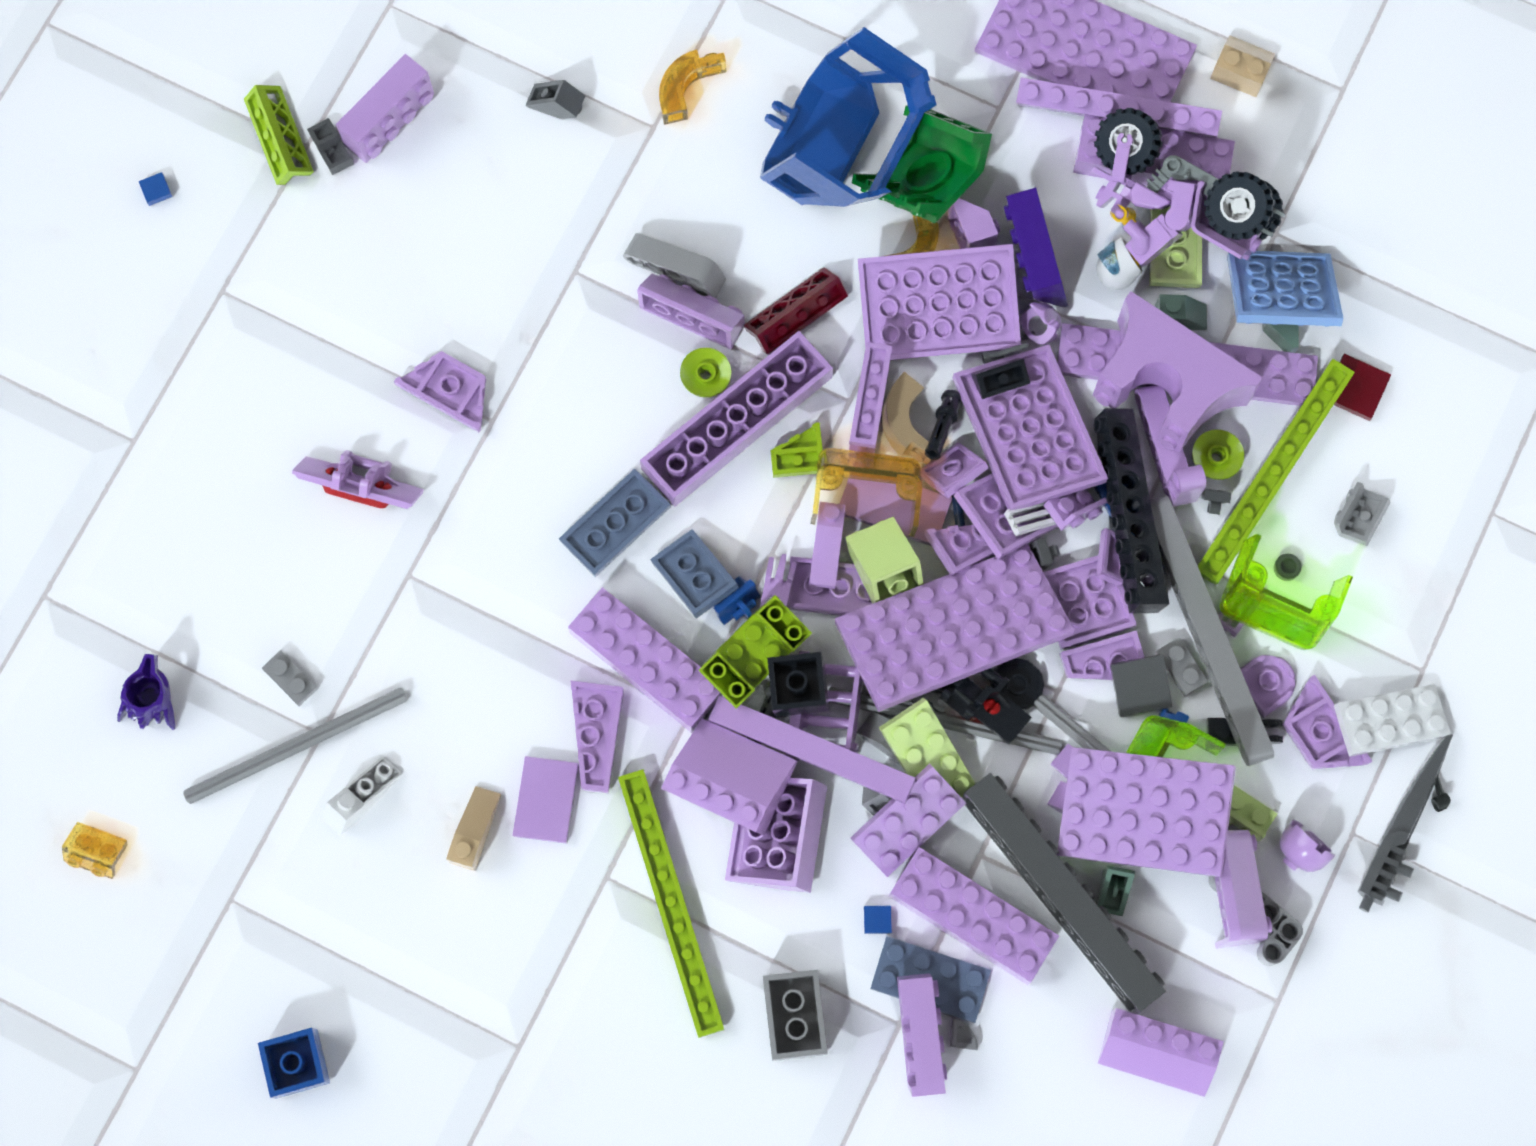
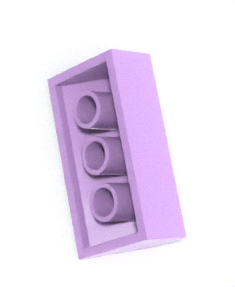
[637,273,745,350]
[1097,1008,1224,1097]

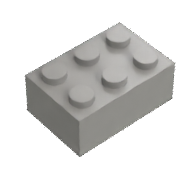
[763,969,828,1062]

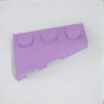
[923,525,994,576]
[1059,630,1144,680]

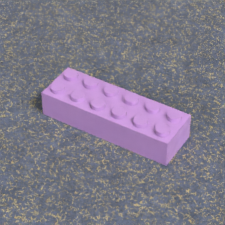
[1073,115,1235,186]
[568,587,723,733]
[888,847,1059,985]

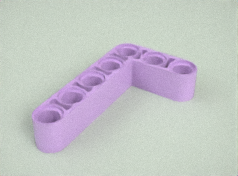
[1135,385,1206,507]

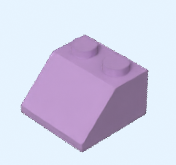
[947,198,1000,249]

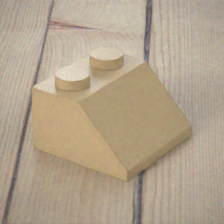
[1210,35,1275,97]

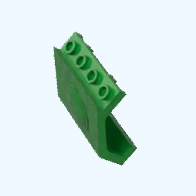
[851,105,992,223]

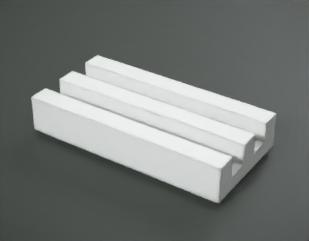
[1004,502,1056,536]

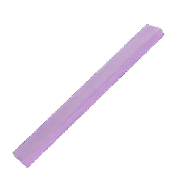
[708,695,916,804]

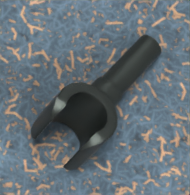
[1431,775,1451,812]

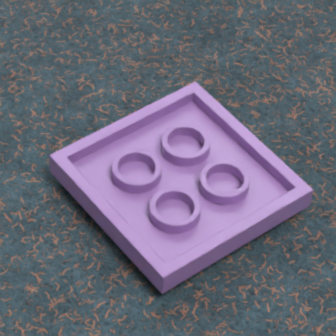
[954,473,1058,559]
[1043,555,1137,650]

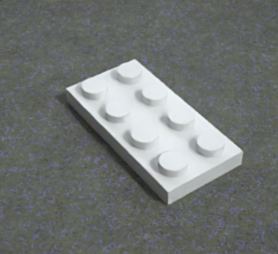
[1334,684,1451,757]

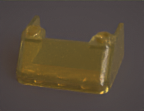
[810,448,922,537]

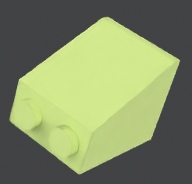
[846,517,924,604]

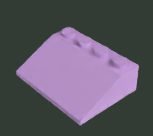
[661,718,798,835]
[725,778,827,893]

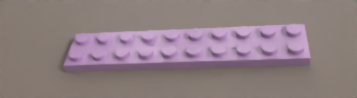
[1057,323,1318,406]

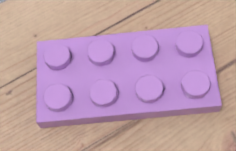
[850,763,966,877]

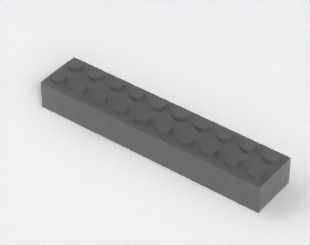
[962,772,1166,1014]

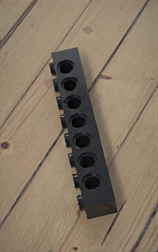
[1093,408,1170,613]

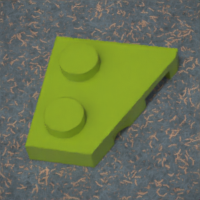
[770,422,825,478]

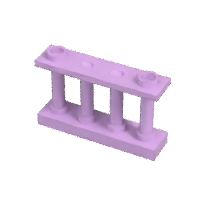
[847,342,892,464]
[785,650,863,761]

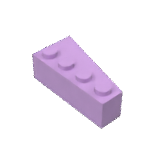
[897,973,947,1097]

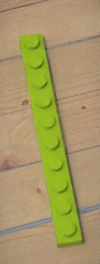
[1197,358,1355,585]
[618,769,725,1039]

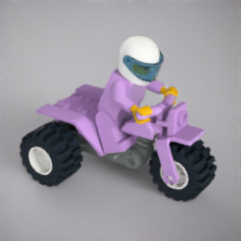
[1092,108,1286,290]

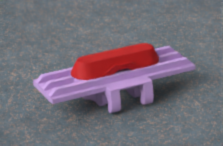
[292,450,424,509]

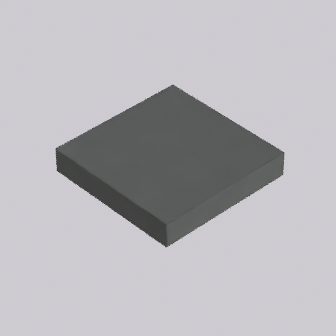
[1110,654,1172,717]

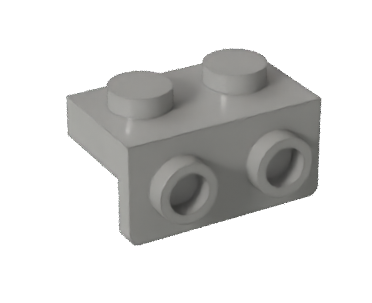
[1334,482,1391,546]

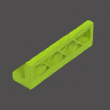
[244,85,314,185]

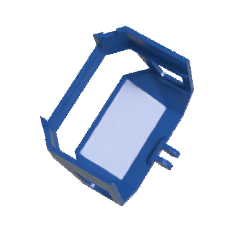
[760,27,937,207]

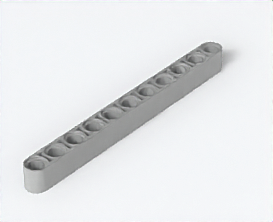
[1150,495,1274,766]

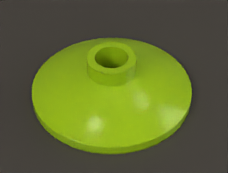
[680,348,732,398]
[1192,429,1244,480]

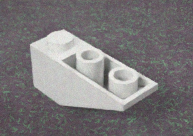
[321,756,402,836]

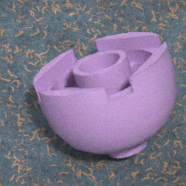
[1280,819,1335,872]

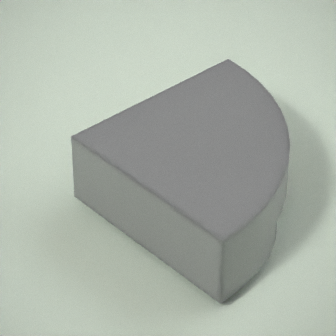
[950,1019,978,1051]

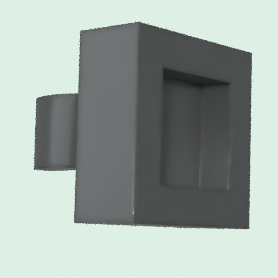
[1200,488,1232,515]
[1029,538,1060,571]

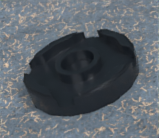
[990,658,1044,711]

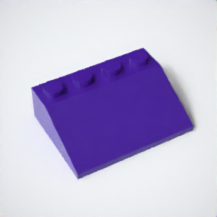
[1003,187,1068,308]

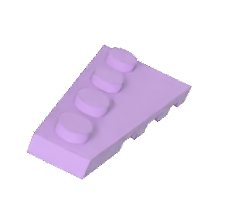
[570,680,624,794]

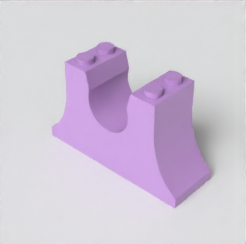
[1092,291,1263,453]

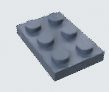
[650,529,739,619]

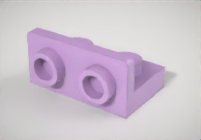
[1043,489,1107,531]

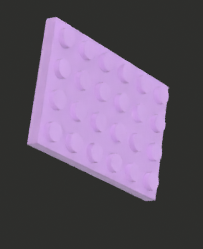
[858,244,1021,360]
[952,345,1108,510]
[1057,747,1236,877]

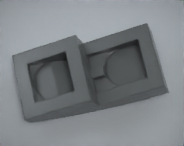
[307,118,354,175]

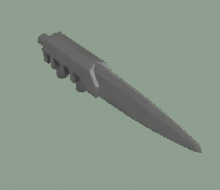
[1357,734,1453,913]

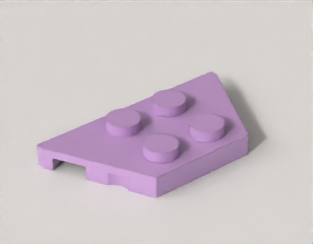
[394,351,486,433]
[1282,674,1373,769]

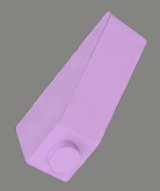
[809,501,846,589]

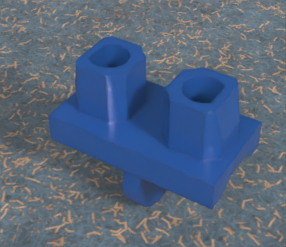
[713,576,761,625]

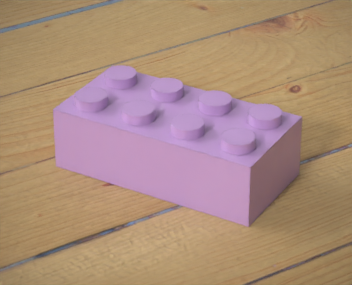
[336,53,434,163]

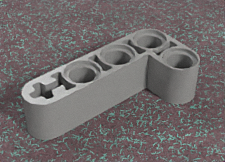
[623,233,726,298]
[1208,876,1303,966]

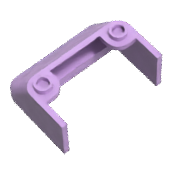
[1214,830,1272,949]

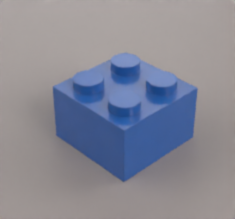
[257,1027,330,1099]

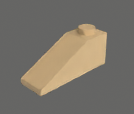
[446,786,501,871]

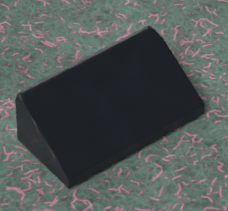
[971,358,1031,399]

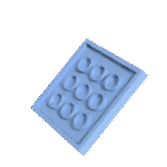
[1227,251,1344,327]

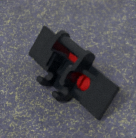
[939,668,1032,745]

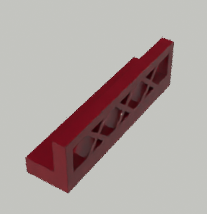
[743,267,848,355]

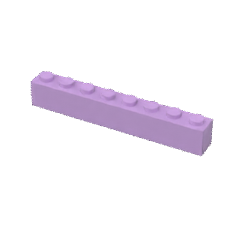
[1016,77,1222,138]

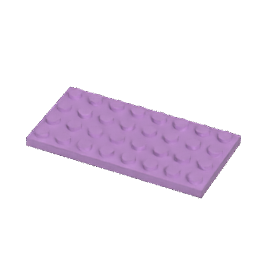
[974,0,1197,102]
[835,544,1075,712]

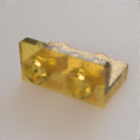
[61,822,127,879]

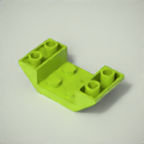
[698,595,812,709]

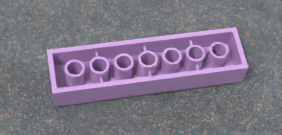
[640,331,833,507]

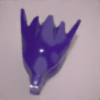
[117,654,175,730]

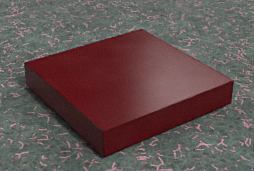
[1334,353,1391,421]

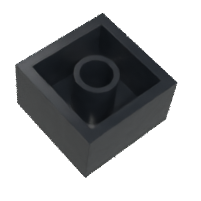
[767,652,829,717]

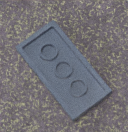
[558,469,671,577]
[870,936,991,1024]

